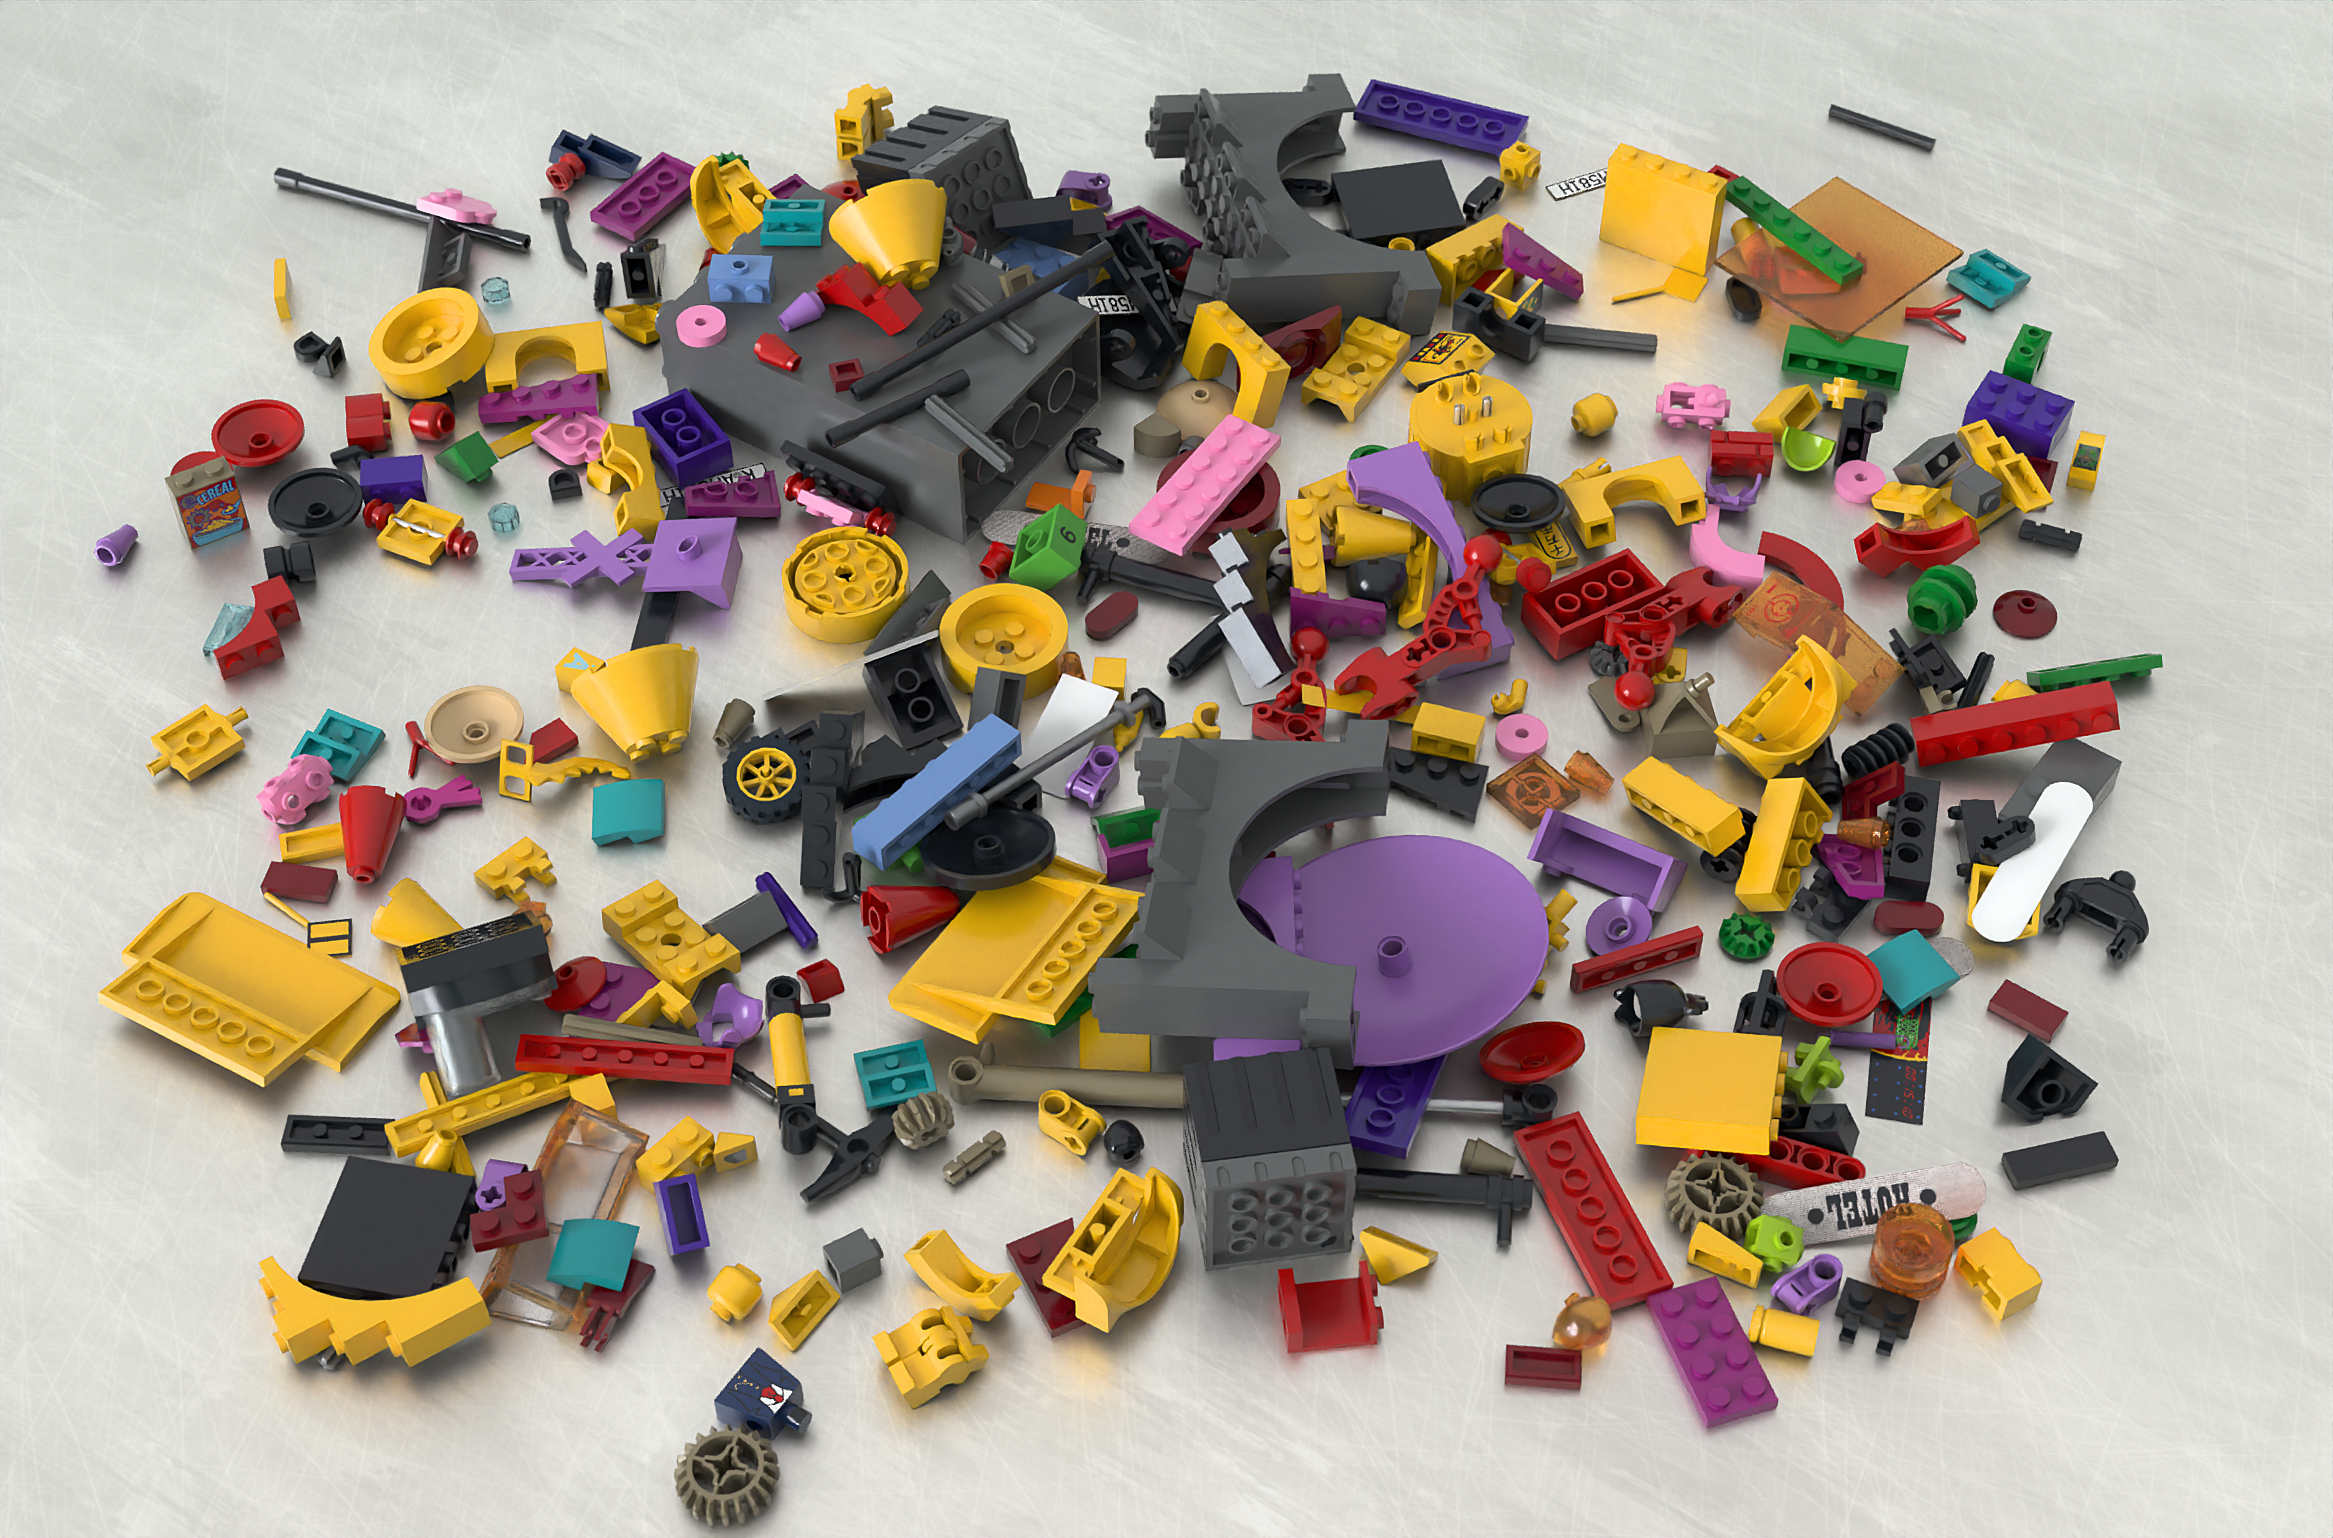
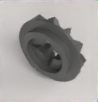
[1590,641,1629,677]

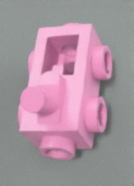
[1656,382,1731,430]
[256,754,335,825]

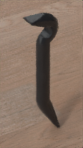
[539,197,587,272]

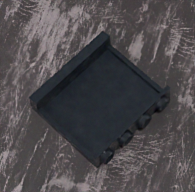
[1331,159,1466,252]
[297,1156,480,1300]

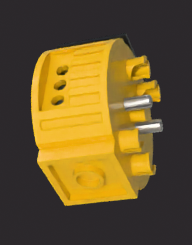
[1408,369,1533,508]

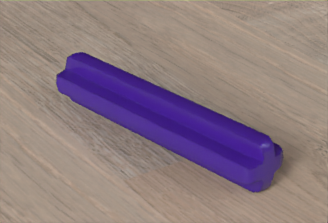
[755,872,819,949]

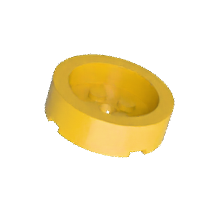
[368,288,494,399]
[781,526,911,644]
[939,583,1069,701]

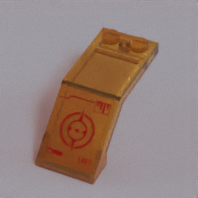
[1731,571,1906,718]

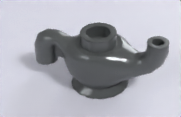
[939,216,964,266]

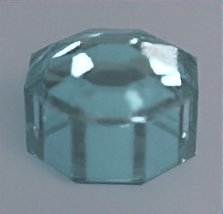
[481,277,511,305]
[488,502,520,533]

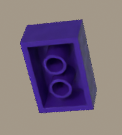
[1962,370,2075,460]
[632,388,734,490]

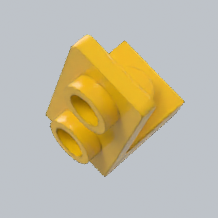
[615,980,699,1030]

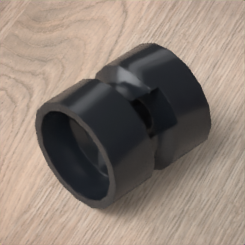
[263,541,316,585]

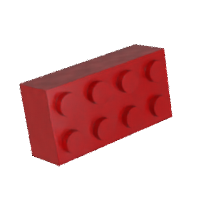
[1520,548,1665,661]

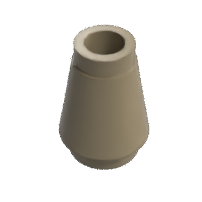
[713,698,755,748]
[1460,1138,1516,1178]

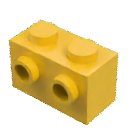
[1410,702,1486,763]
[636,1115,715,1197]

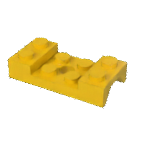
[1301,316,1411,424]
[601,879,741,1001]

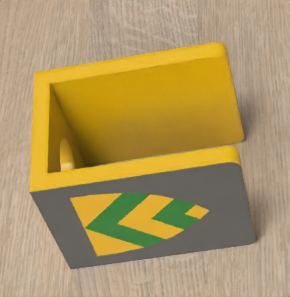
[1484,267,1544,321]

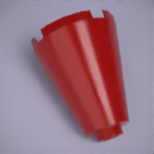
[338,785,407,883]
[860,885,960,954]

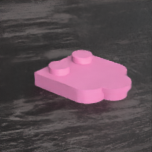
[417,188,497,224]
[531,411,609,465]

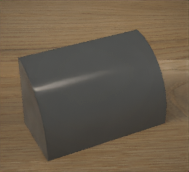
[967,666,1027,731]
[702,890,788,954]

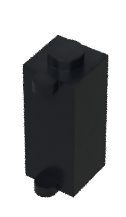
[1947,799,2001,884]

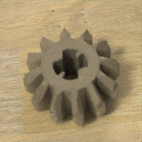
[892,1091,955,1149]

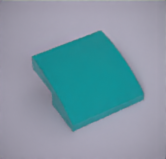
[760,199,826,246]
[1946,249,2032,309]
[290,709,386,782]
[592,779,665,846]
[1867,929,1961,1015]
[853,1039,938,1110]
[546,1219,640,1292]

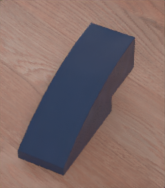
[548,129,642,178]

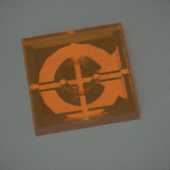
[1486,752,1581,831]

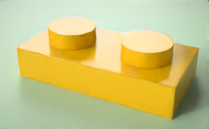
[1871,481,1942,516]

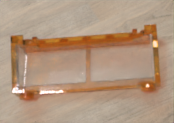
[478,1098,650,1332]

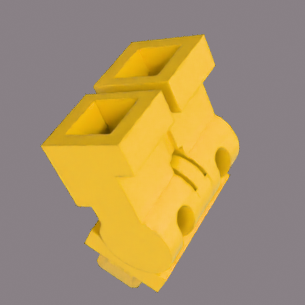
[834,83,894,161]
[872,1306,989,1410]

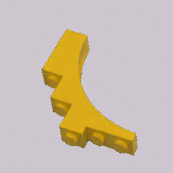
[258,1256,492,1368]

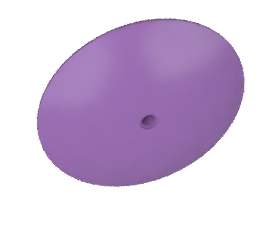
[1296,835,1549,1067]

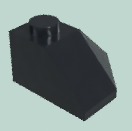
[2001,1034,2098,1122]

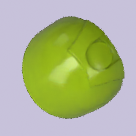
[1781,426,1837,471]

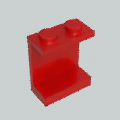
[1277,1260,1384,1354]

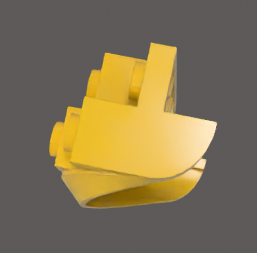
[690,154,776,254]
[1714,634,1858,781]
[1043,1166,1184,1333]

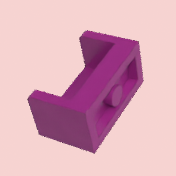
[1097,820,1159,884]

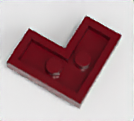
[1842,761,1905,836]
[470,1169,550,1253]

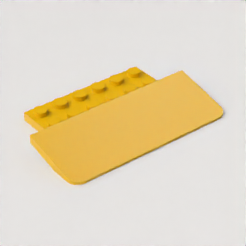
[888,855,1145,1044]
[98,892,400,1088]

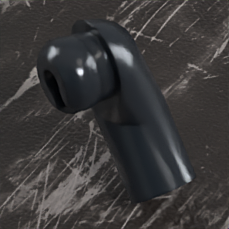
[330,444,375,470]
[1131,687,1166,729]

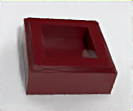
[828,358,865,393]

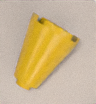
[1330,505,1416,567]
[370,877,464,947]

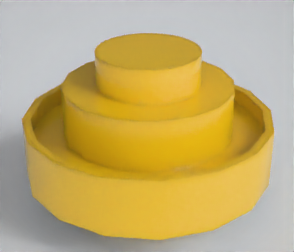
[1821,377,1867,409]

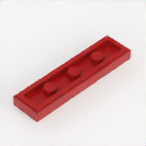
[1570,925,1704,994]

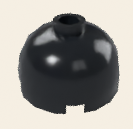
[1346,558,1409,614]

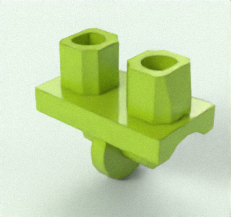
[1782,1036,1844,1104]

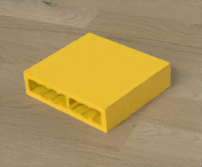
[1599,143,1728,277]
[1636,1027,1789,1156]

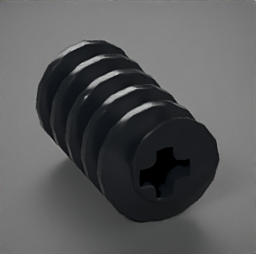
[1841,723,1915,782]
[1700,807,1757,881]

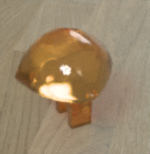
[1552,1292,1613,1350]

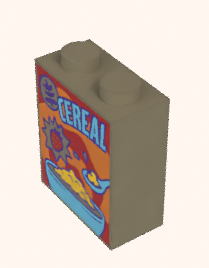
[164,456,250,550]

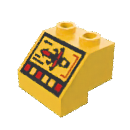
[1400,331,1495,388]

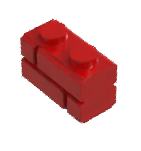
[1708,430,1774,478]

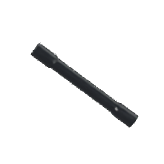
[825,369,970,449]

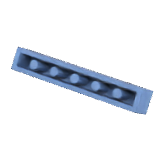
[851,713,1022,871]

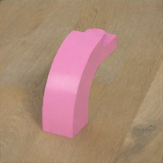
[1689,504,1765,600]

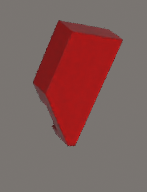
[524,718,579,765]

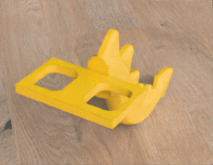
[499,738,631,801]

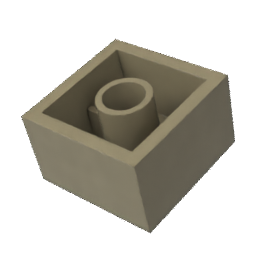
[1638,672,1718,760]

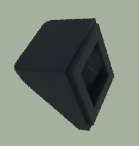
[313,336,346,378]

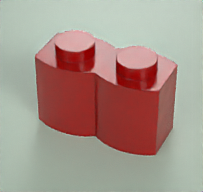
[345,393,393,452]

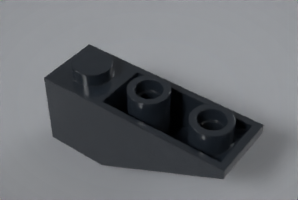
[1774,1104,1860,1157]

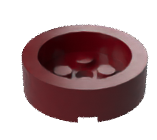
[1156,448,1281,559]

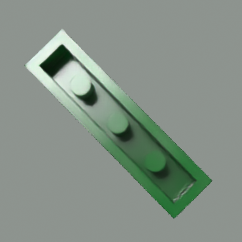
[1781,324,1909,391]

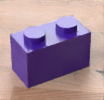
[360,455,428,505]
[653,1173,710,1255]

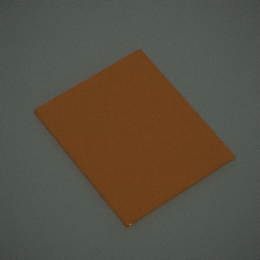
[1714,176,1964,343]

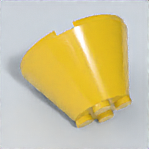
[829,179,947,290]
[570,643,699,762]

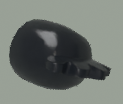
[1614,979,1709,1037]

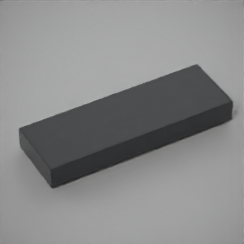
[281,1114,395,1156]
[2001,1131,2119,1190]

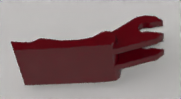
[579,1258,655,1352]

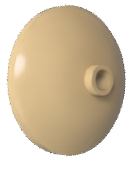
[1156,380,1238,444]
[424,685,524,763]

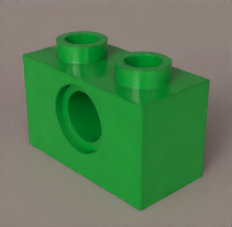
[2002,323,2052,385]

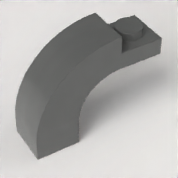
[1176,248,1223,327]

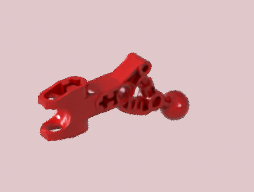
[1334,534,1504,720]
[1603,566,1747,712]
[1251,626,1335,830]

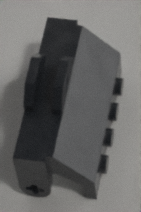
[1084,237,1192,391]

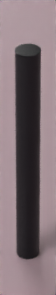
[1828,104,1936,150]

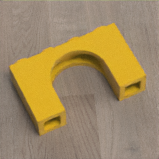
[1181,300,1291,429]
[485,321,611,393]
[1562,455,1706,549]

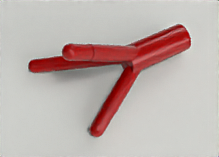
[1905,294,1967,342]
[405,721,455,777]

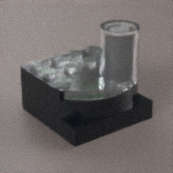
[394,910,558,1097]

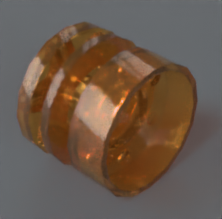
[1868,1202,1955,1301]

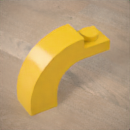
[903,1229,1023,1321]

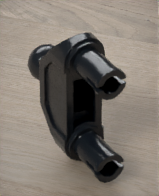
[2043,870,2149,963]

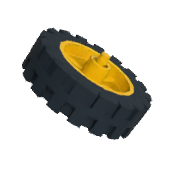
[722,735,810,825]

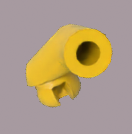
[1491,679,1528,715]

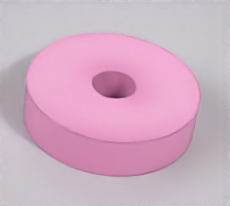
[676,305,727,348]
[1834,460,1885,503]
[1495,714,1548,762]

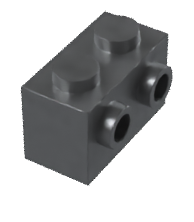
[1893,432,1969,488]

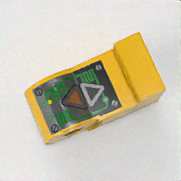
[2066,430,2106,491]

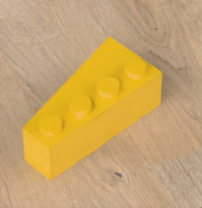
[1426,214,1524,308]
[1735,777,1834,912]

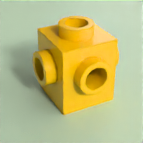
[1499,141,1541,192]

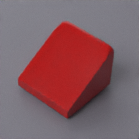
[796,959,845,1003]

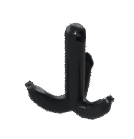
[1065,427,1124,476]
[820,852,863,904]

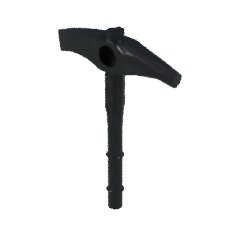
[732,1063,900,1204]

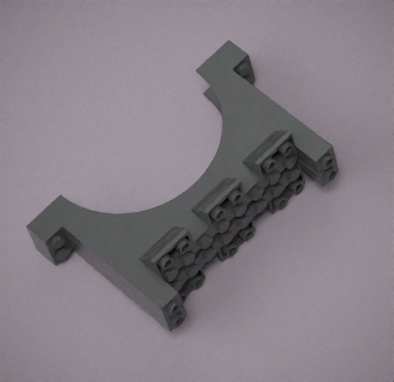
[1145,73,1442,335]
[1088,719,1392,1070]

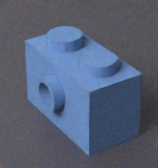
[707,254,776,303]

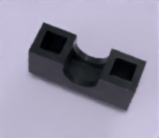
[1452,286,1546,362]

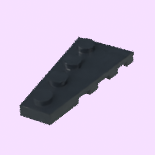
[1390,747,1489,824]

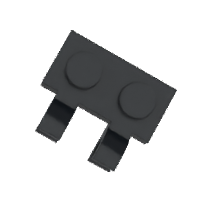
[1791,866,1872,943]
[1835,1277,1920,1357]

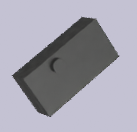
[1997,738,2122,835]

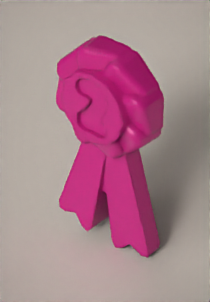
[403,774,483,824]

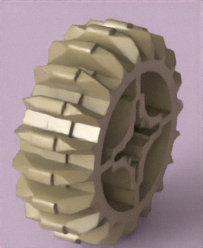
[1664,1150,1764,1242]
[674,1422,780,1527]

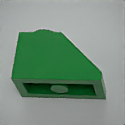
[434,431,499,483]

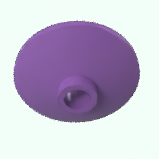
[1586,896,1652,956]

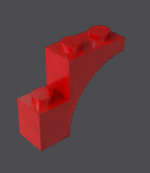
[815,262,924,336]
[1854,515,1981,578]
[213,575,301,680]

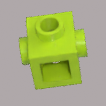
[1743,1214,1804,1273]

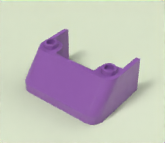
[1527,807,1689,916]

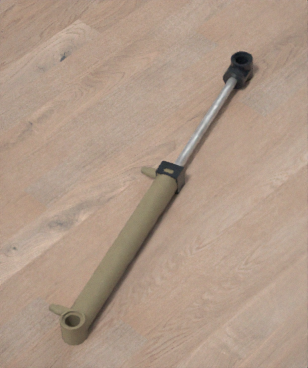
[948,1042,1558,1128]

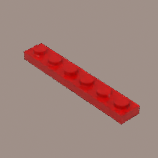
[515,1034,735,1085]

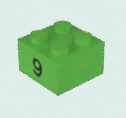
[1009,503,1087,592]

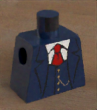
[714,1347,812,1441]

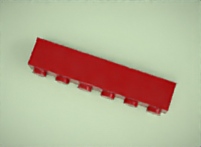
[1909,680,2120,767]

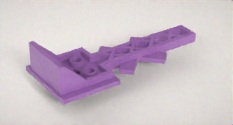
[509,517,743,609]

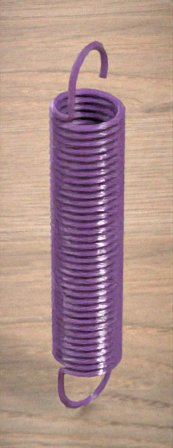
[1816,1030,1909,1049]

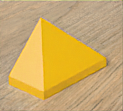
[1359,1225,1439,1286]
[768,1270,841,1350]

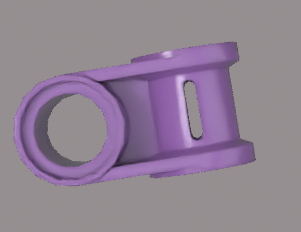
[1056,170,1113,210]
[1065,745,1120,810]
[475,1159,529,1212]
[1770,1254,1843,1317]

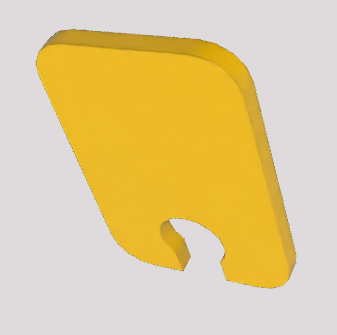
[1080,1009,1150,1072]

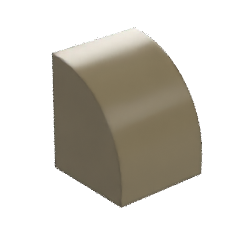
[1134,412,1181,458]

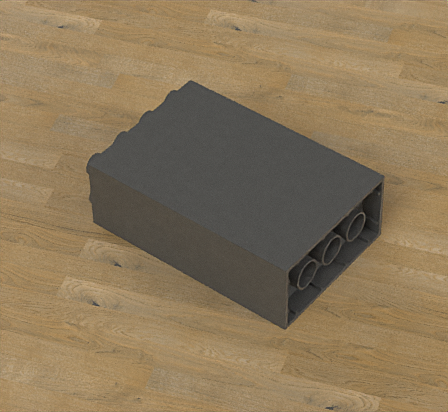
[655,183,1102,545]

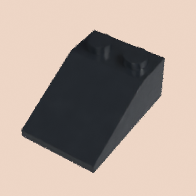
[862,641,964,751]

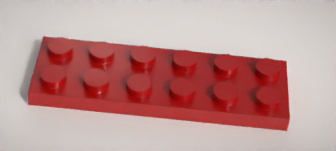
[1512,1111,1674,1313]

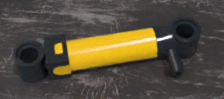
[765,976,831,1155]

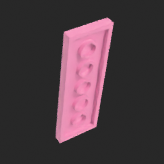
[1129,414,1281,556]

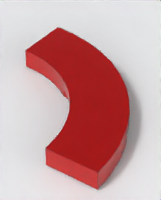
[1757,531,1844,617]

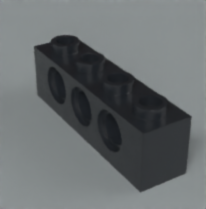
[1882,775,1941,902]

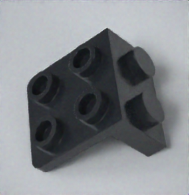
[1888,628,1968,695]

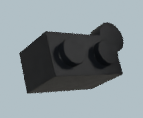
[1833,392,1888,467]

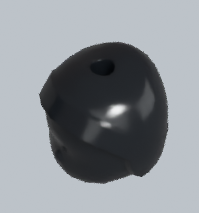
[1104,1120,1144,1163]

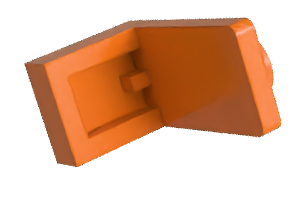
[1026,469,1097,519]

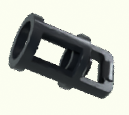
[1732,969,1789,1037]

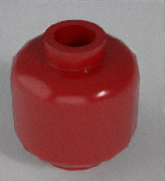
[408,401,455,442]

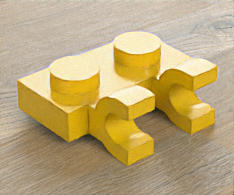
[473,836,557,907]

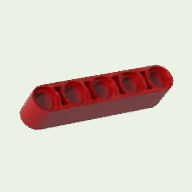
[1686,1135,1866,1190]

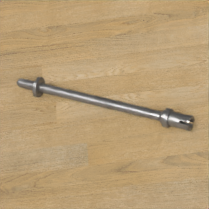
[943,695,1151,831]

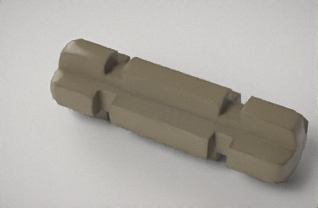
[942,1130,1006,1184]

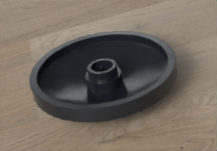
[920,807,1057,891]

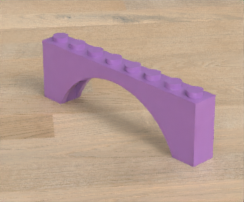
[1346,441,1515,681]
[1213,856,1305,1061]

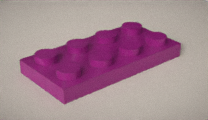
[590,152,696,242]
[1646,1276,1779,1429]

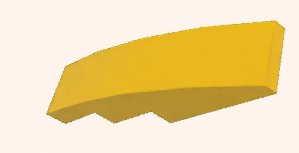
[1956,419,2054,514]

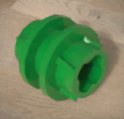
[1906,564,1978,635]

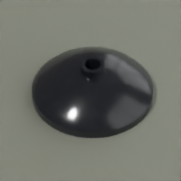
[268,468,363,538]
[1471,474,1565,534]

